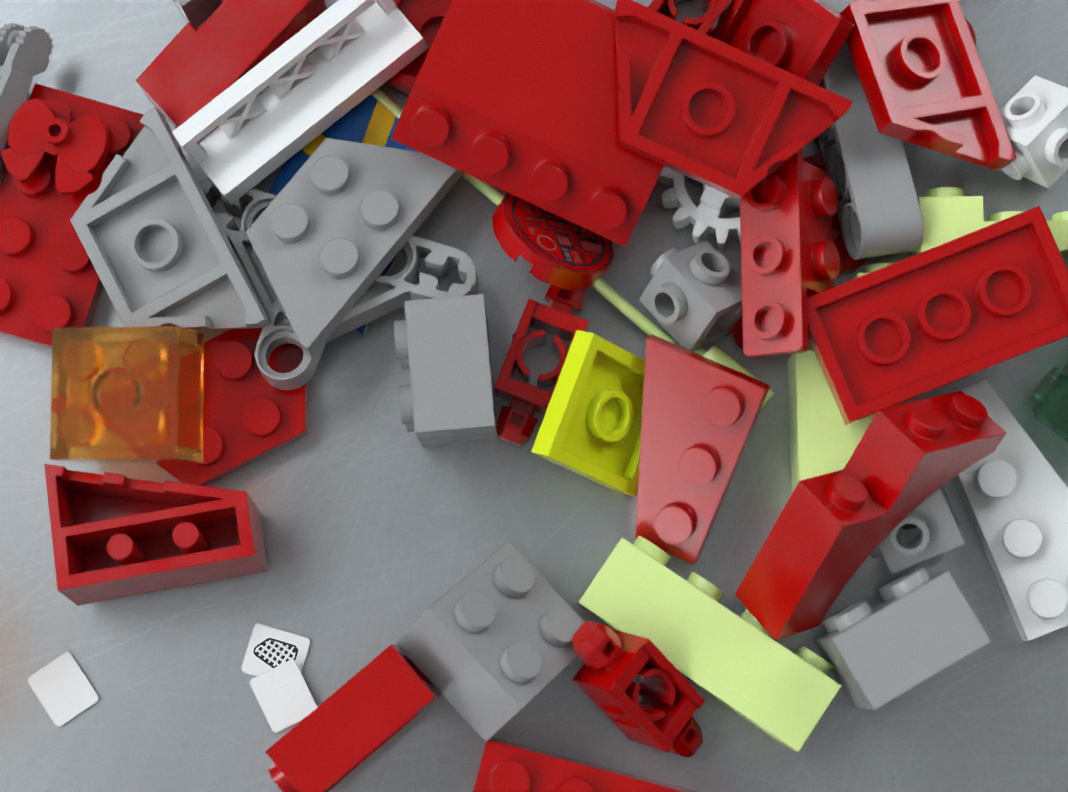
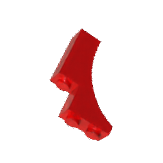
[735,390,1006,641]

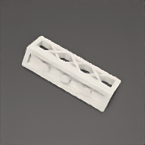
[172,0,428,204]

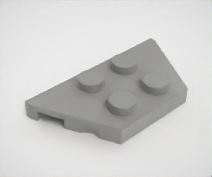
[70,107,271,334]
[246,138,464,357]

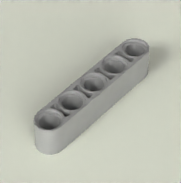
[818,0,924,260]

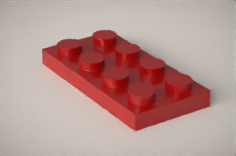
[0,83,145,357]
[807,206,1068,426]

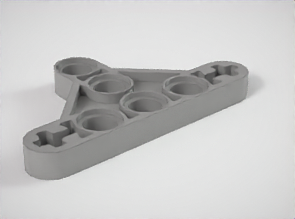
[198,178,479,391]

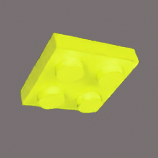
[531,330,645,497]

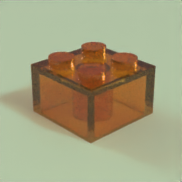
[50,326,204,463]

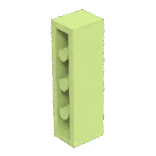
[577,536,842,752]

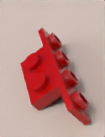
[740,149,840,358]

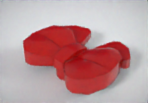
[1,98,110,195]

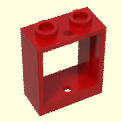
[265,644,442,792]

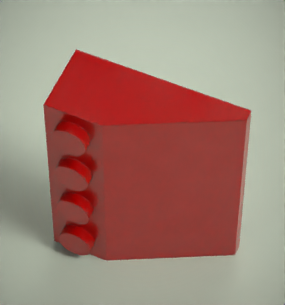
[391,0,664,247]

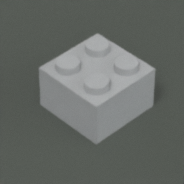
[394,294,498,447]
[396,540,584,742]
[814,567,991,710]

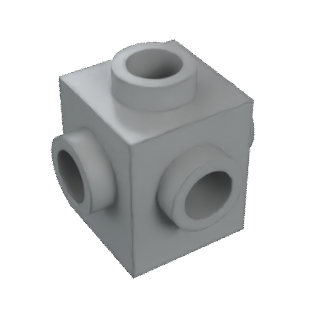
[639,240,742,352]
[870,486,965,574]

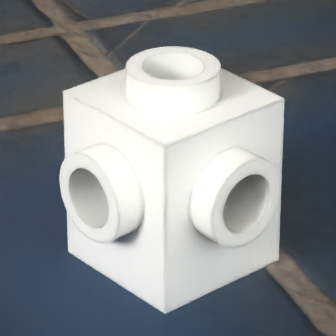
[999,75,1068,189]

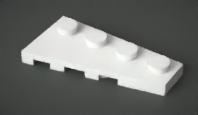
[954,380,1068,641]

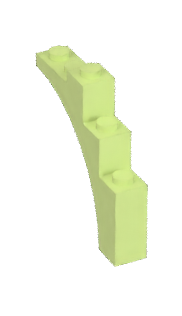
[788,187,1068,495]

